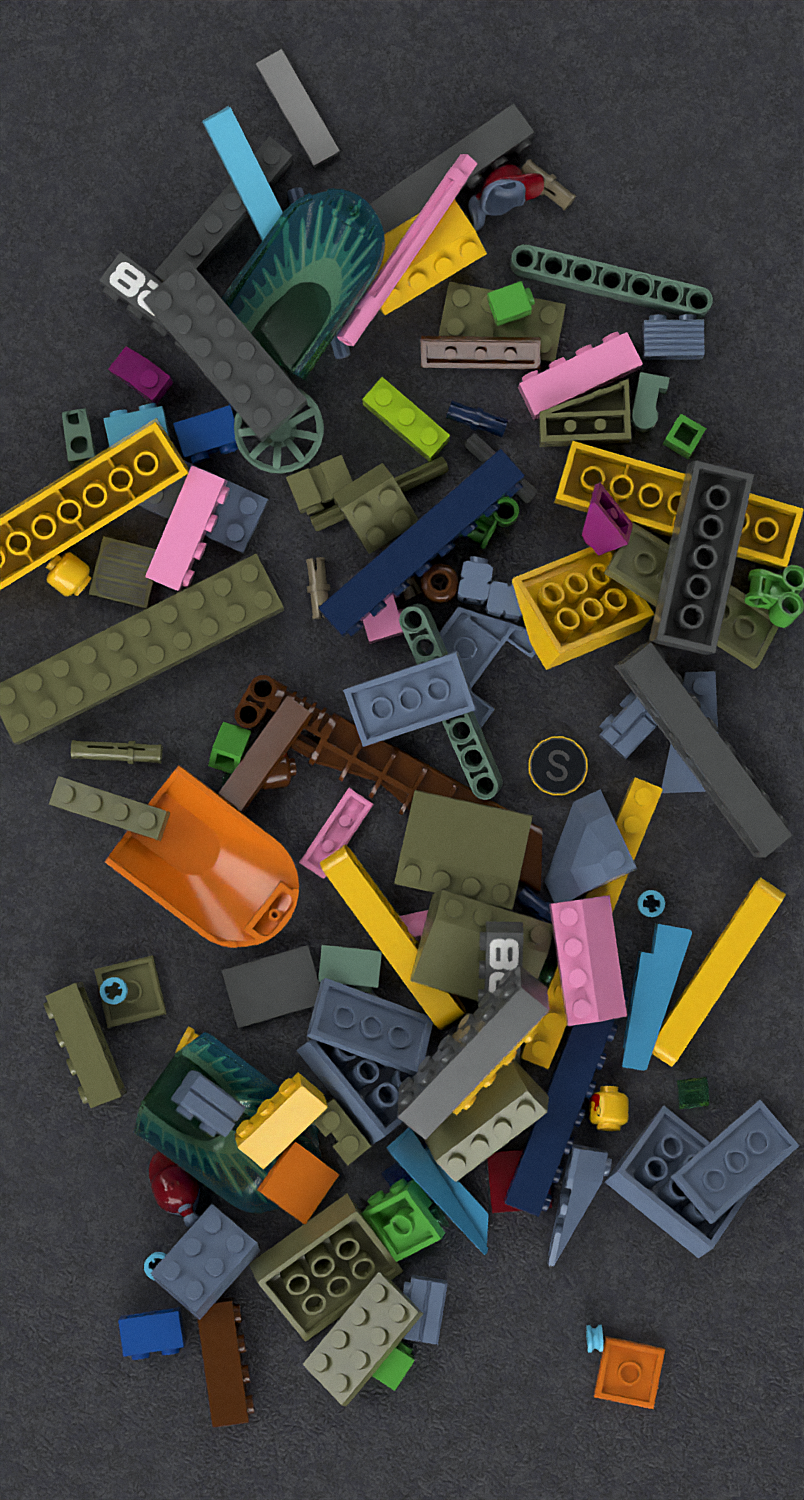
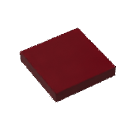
[487,1149,552,1213]

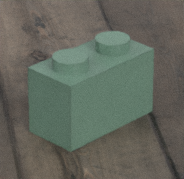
[318,945,382,993]

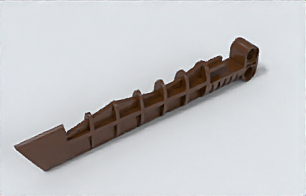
[235,675,542,891]

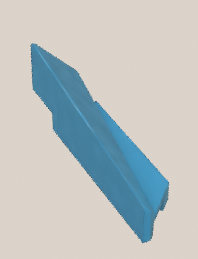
[622,924,692,1071]
[387,1127,489,1255]

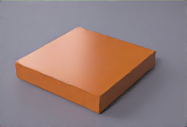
[257,1141,339,1225]
[593,1336,665,1409]

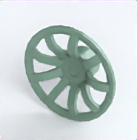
[234,388,324,474]

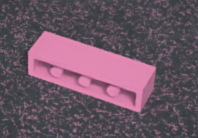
[518,331,643,420]
[145,465,230,592]

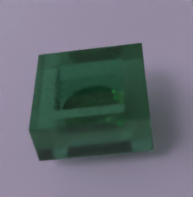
[677,1077,709,1109]

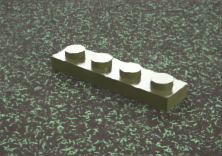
[49,776,170,841]

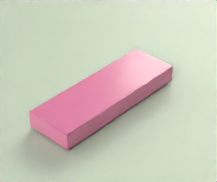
[299,788,374,879]

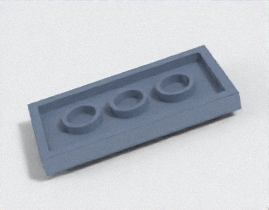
[138,460,269,554]
[343,651,477,747]
[306,978,433,1075]
[671,1100,799,1224]

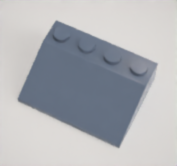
[296,990,426,1144]
[605,1106,754,1258]

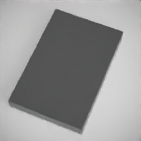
[221,945,320,1028]

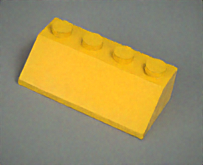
[367,199,487,315]

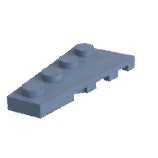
[661,671,718,794]

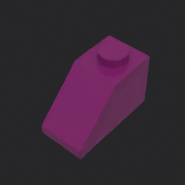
[108,346,173,405]
[582,483,633,556]

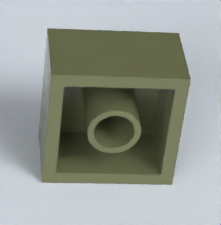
[332,463,418,554]

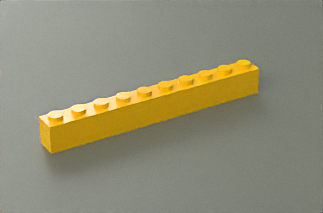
[520,777,663,1069]

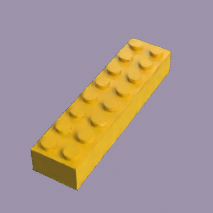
[0,418,189,590]
[554,441,804,570]

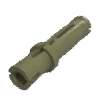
[71,740,163,765]

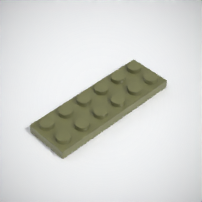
[604,522,779,669]

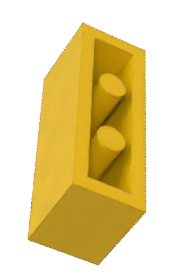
[235,1072,328,1169]

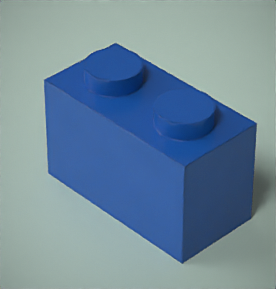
[173,405,238,464]
[118,1307,186,1360]

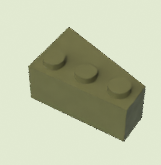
[538,379,631,447]

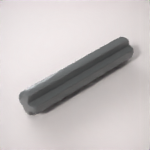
[465,434,537,503]

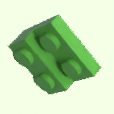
[362,1178,445,1262]

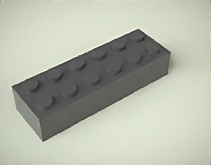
[142,260,308,442]
[649,460,754,655]
[397,965,549,1140]

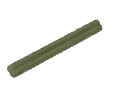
[310,457,449,531]

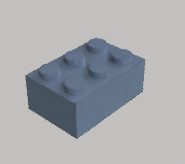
[151,1204,260,1320]

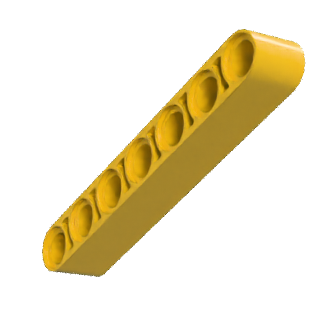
[320,845,466,1030]
[652,877,786,1067]

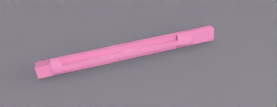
[336,154,478,346]

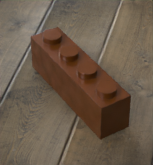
[197,1297,255,1428]

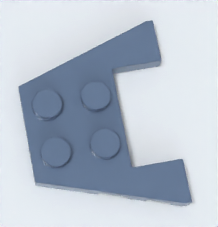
[425,606,536,728]

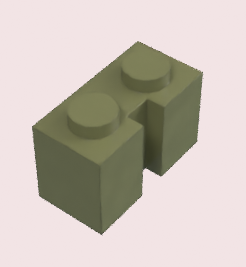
[286,455,353,516]
[313,1097,372,1165]

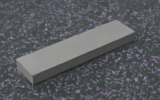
[256,49,340,168]

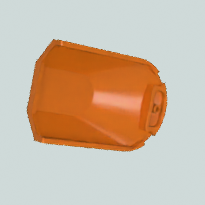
[105,765,299,948]

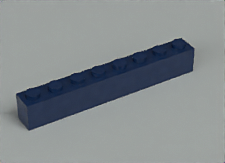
[318,449,525,637]
[503,988,629,1217]

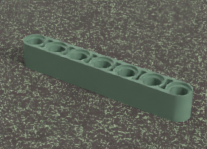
[510,244,713,319]
[399,603,503,800]

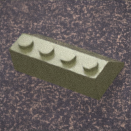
[44,981,127,1108]
[424,1059,549,1182]

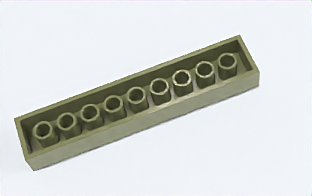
[0,554,285,745]

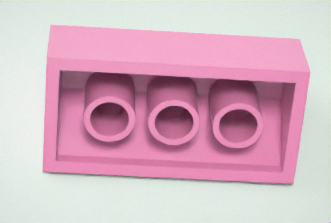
[549,895,627,1026]

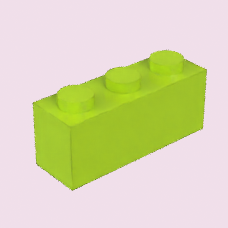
[362,377,450,462]

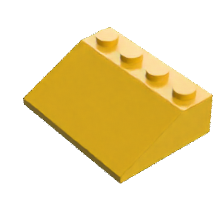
[512,547,654,670]

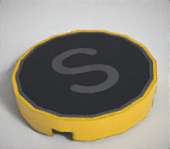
[528,736,588,796]

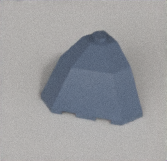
[544,789,637,903]

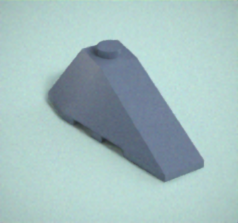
[546,1144,612,1266]

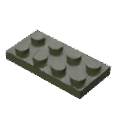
[439,282,566,363]
[303,1272,424,1406]

